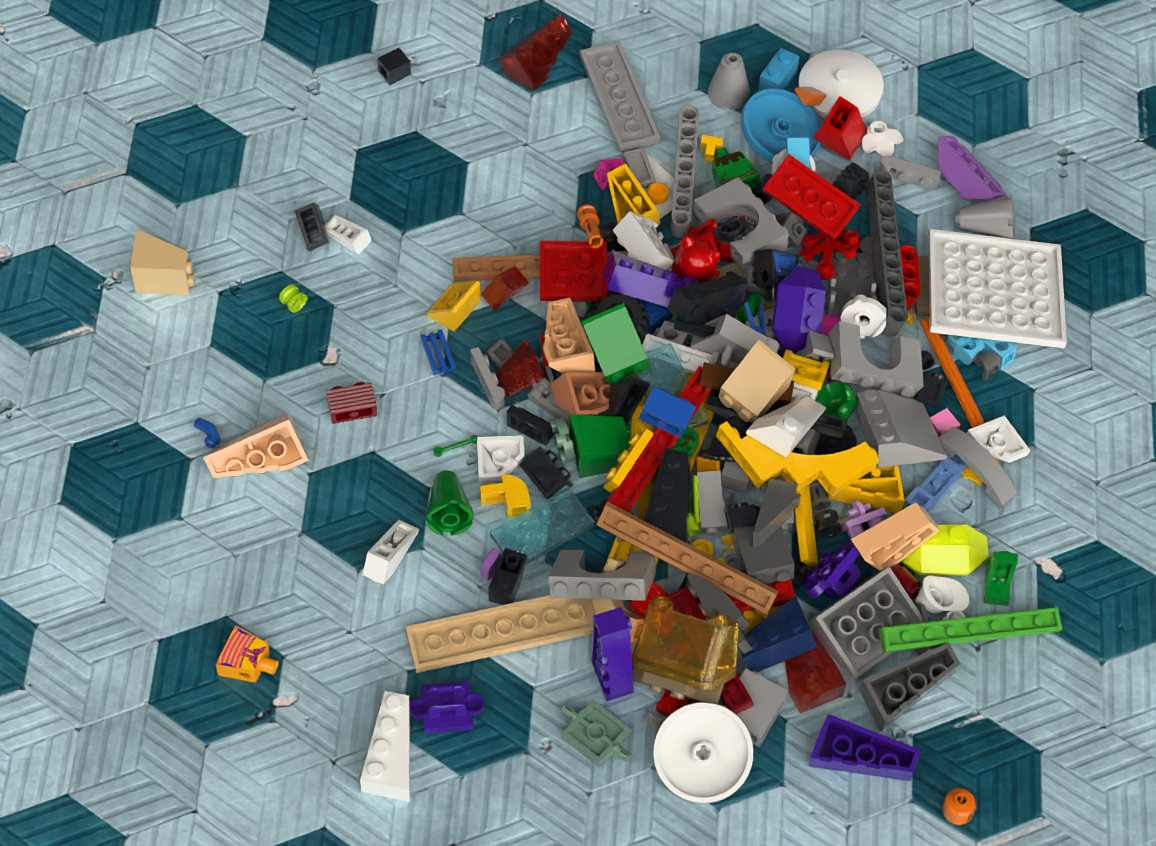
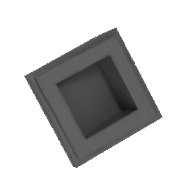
[482,338,516,369]

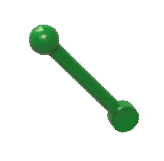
[433,435,478,457]

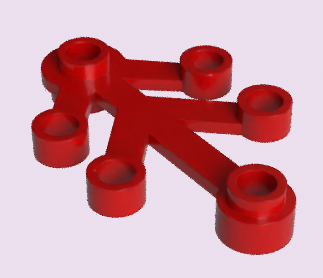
[798,229,859,280]

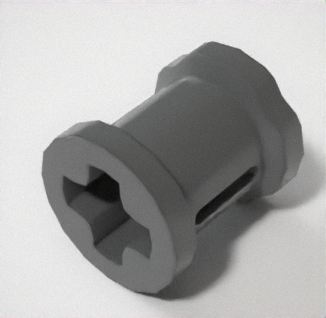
[809,480,831,511]

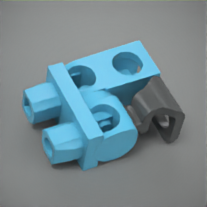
[947,335,1017,381]

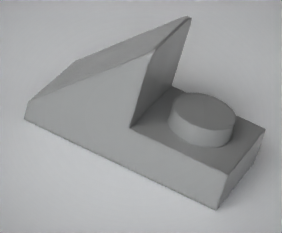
[796,331,834,362]

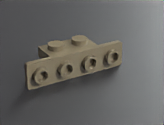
[633,658,724,705]

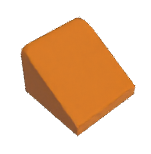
[794,87,827,106]

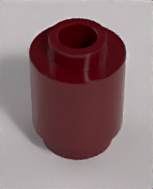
[891,565,921,599]

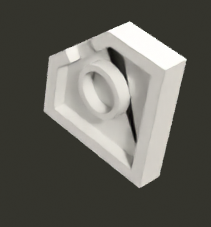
[966,416,1030,463]
[477,435,524,482]

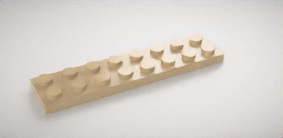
[405,595,596,673]

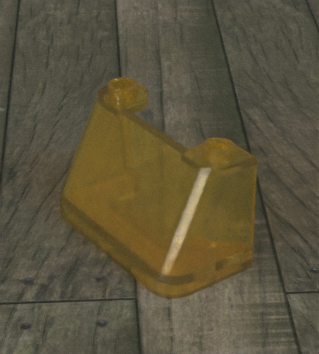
[632,596,739,690]

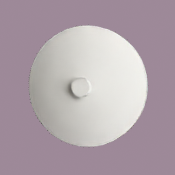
[798,50,884,118]
[654,703,753,803]

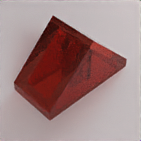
[481,266,529,311]

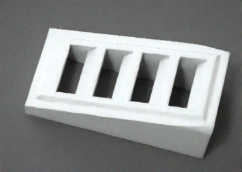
[325,214,371,254]

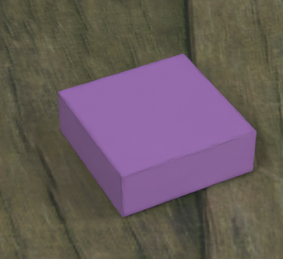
[481,548,501,581]

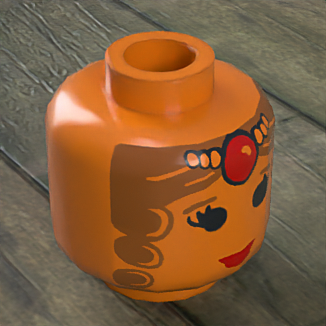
[942,788,977,825]

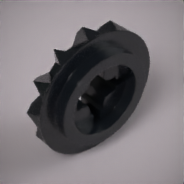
[714,219,750,244]

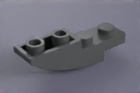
[687,573,752,654]

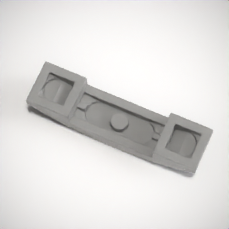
[939,427,1017,508]

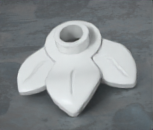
[861,121,904,157]

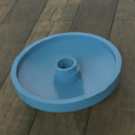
[740,89,822,163]

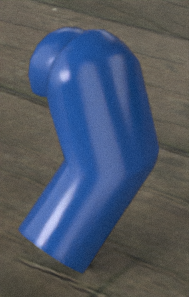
[194,418,220,448]

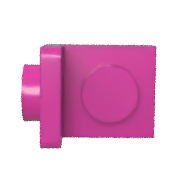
[593,158,625,190]

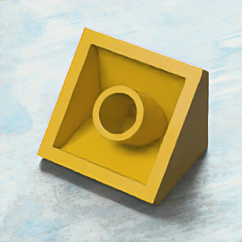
[426,280,481,332]

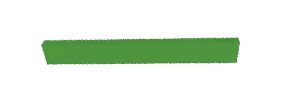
[878,607,1063,653]

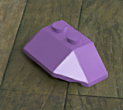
[938,136,1007,200]

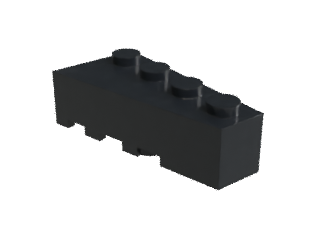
[644,448,690,544]

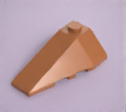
[551,372,641,416]

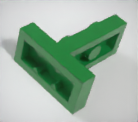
[984,551,1018,606]

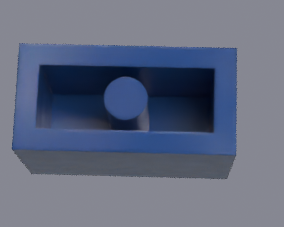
[638,387,696,439]

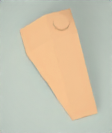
[543,298,595,374]
[203,413,308,478]

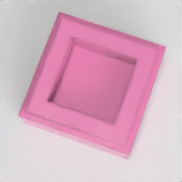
[930,408,961,437]

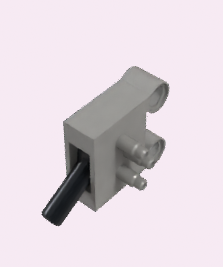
[673,314,779,367]

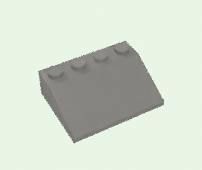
[856,390,947,468]
[807,567,925,679]

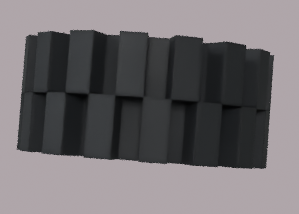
[833,163,869,200]

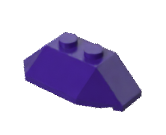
[772,266,826,353]

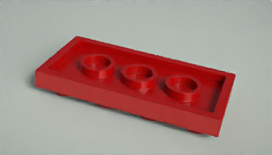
[763,154,861,241]

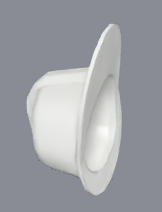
[915,576,969,614]

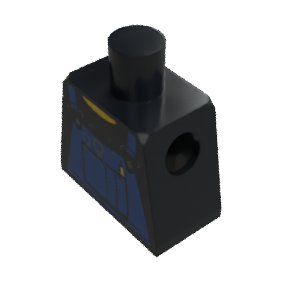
[754,249,798,303]

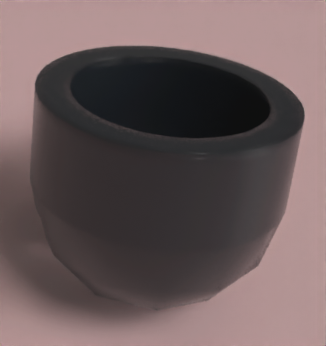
[921,350,935,370]

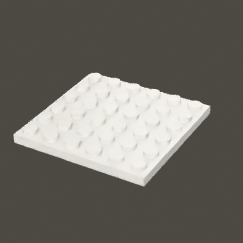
[928,229,1067,348]

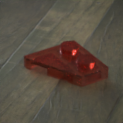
[496,340,546,398]

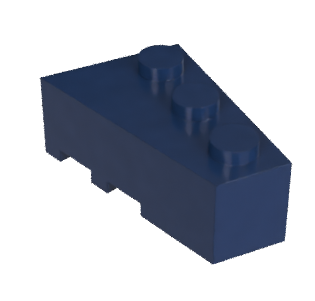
[739,596,818,672]

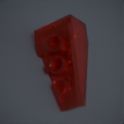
[497,14,572,91]
[785,630,846,713]

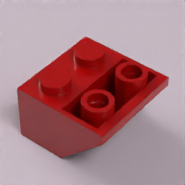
[813,96,867,161]

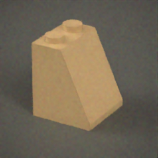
[130,231,195,295]
[718,340,795,424]

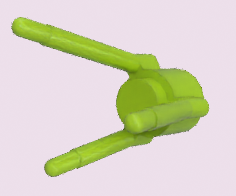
[688,475,701,536]

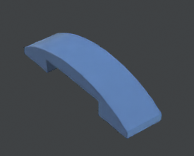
[904,452,968,512]

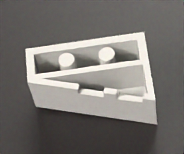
[613,211,675,270]

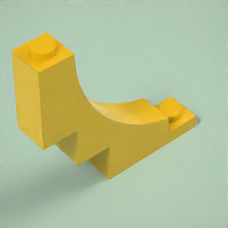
[716,421,879,497]

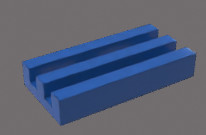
[420,329,456,375]

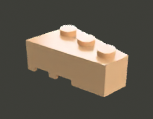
[851,503,940,571]

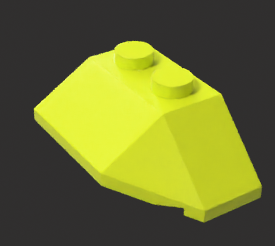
[901,525,989,575]

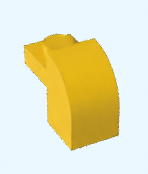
[480,474,531,518]

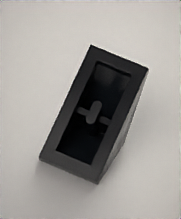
[608,376,651,423]

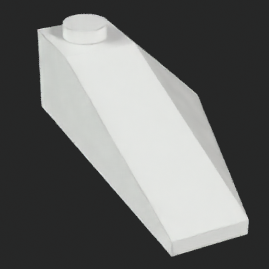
[746,396,826,457]

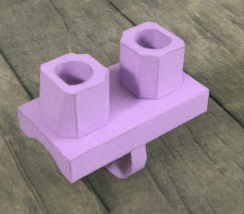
[841,500,886,539]

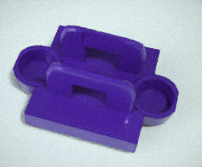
[802,541,861,599]
[410,681,484,734]

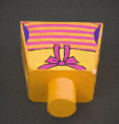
[216,626,279,682]

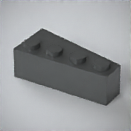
[859,642,960,731]

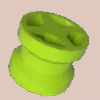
[279,284,308,313]

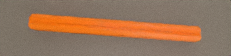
[921,316,985,428]

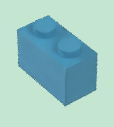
[758,48,799,92]

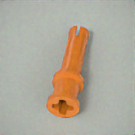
[577,204,603,248]

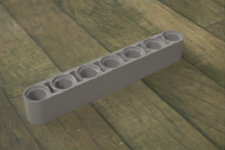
[671,105,699,238]

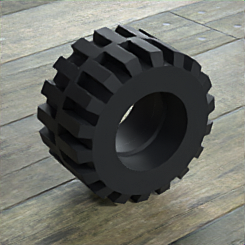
[591,292,650,344]

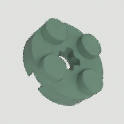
[549,416,576,464]

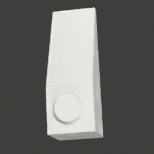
[362,520,419,584]

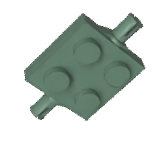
[561,700,632,767]

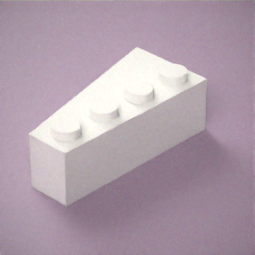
[360,691,410,802]

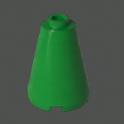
[426,470,474,535]

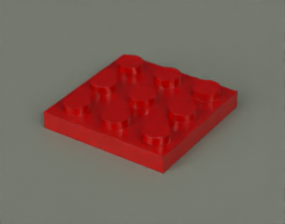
[540,241,607,301]

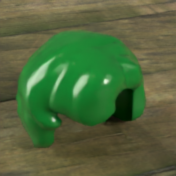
[815,382,857,420]

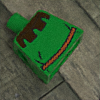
[712,147,760,190]

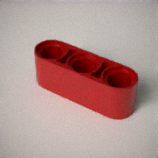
[900,245,921,310]

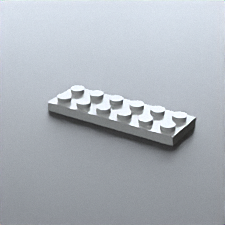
[579,41,661,153]

